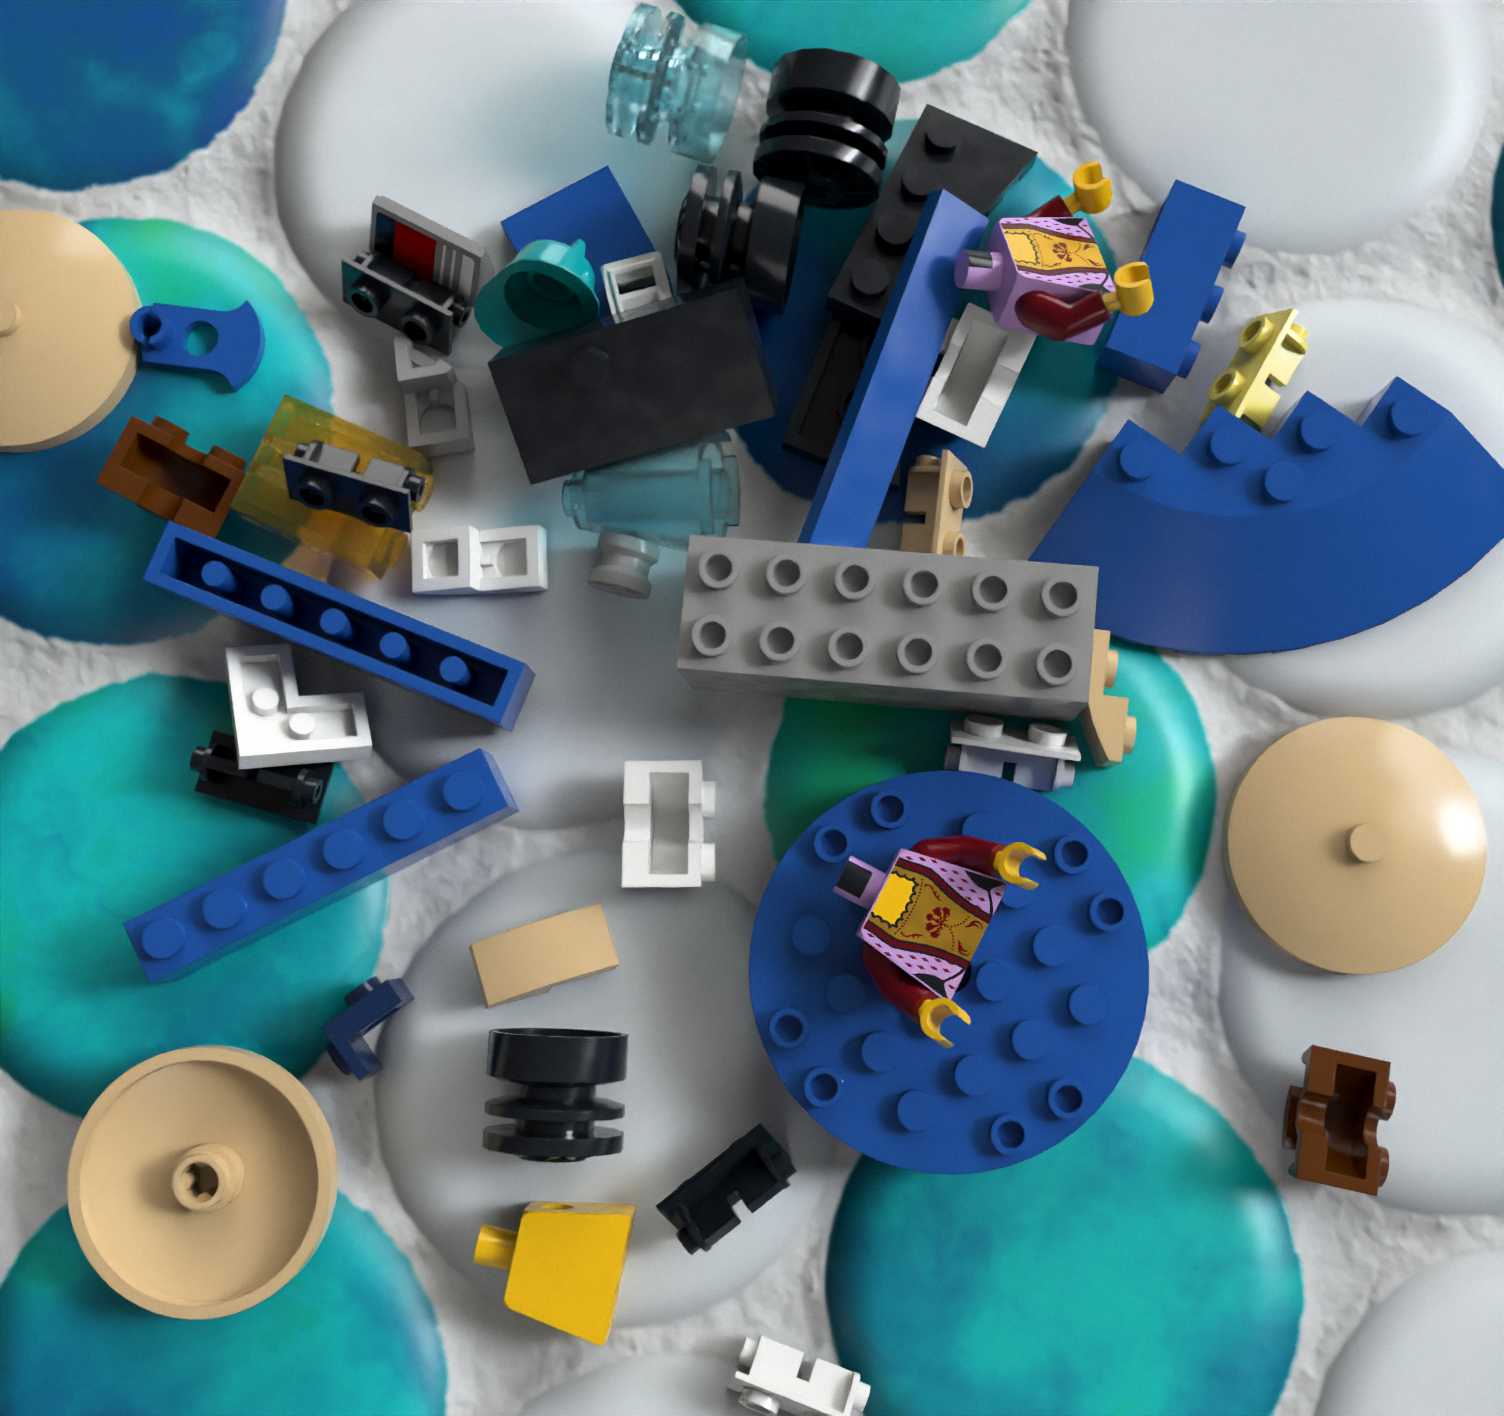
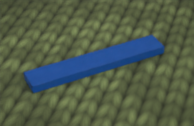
[797,189,989,548]

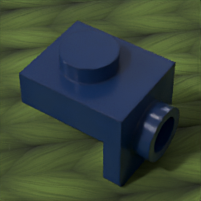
[322,976,415,1081]

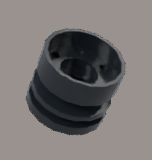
[753,48,901,210]
[674,164,806,315]
[482,1028,629,1163]

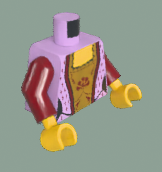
[954,161,1154,345]
[832,835,1046,1049]

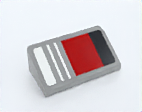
[369,195,496,308]

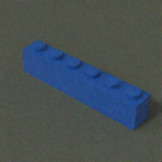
[142,521,536,732]
[123,748,520,983]

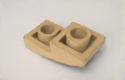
[1078,629,1136,768]
[469,903,619,1009]

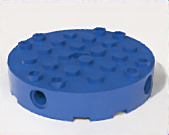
[749,770,1149,1175]

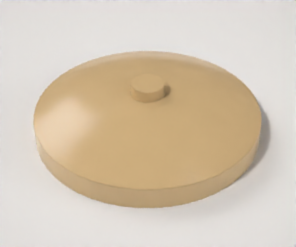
[0,209,142,453]
[1222,717,1487,975]
[67,1045,338,1320]

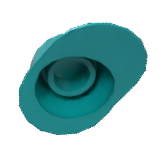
[474,239,599,347]

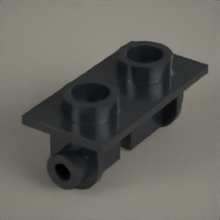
[341,250,472,356]
[282,439,425,534]
[190,730,335,825]
[656,1123,797,1255]

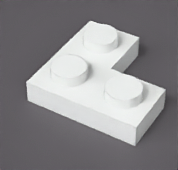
[225,643,372,769]

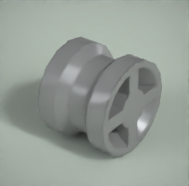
[588,532,661,599]

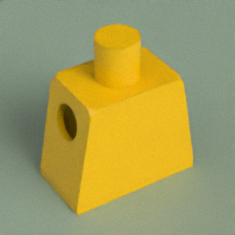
[473,1201,637,1346]

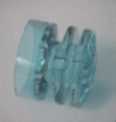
[605,2,747,165]

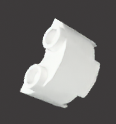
[915,302,1037,448]
[621,760,716,888]

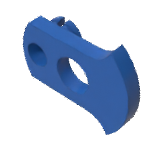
[129,300,265,392]

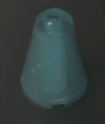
[562,430,741,552]

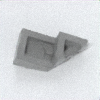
[393,335,475,460]

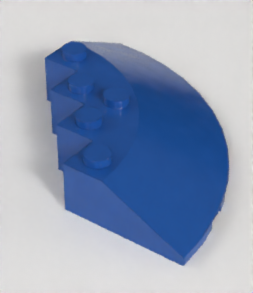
[1028,376,1504,656]

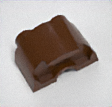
[96,415,249,539]
[1282,1045,1396,1196]

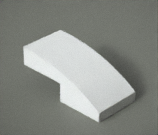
[411,524,548,595]

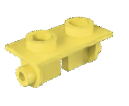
[1199,308,1308,433]

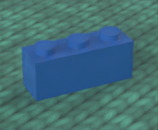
[1095,179,1247,394]

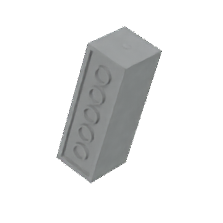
[676,535,1099,722]

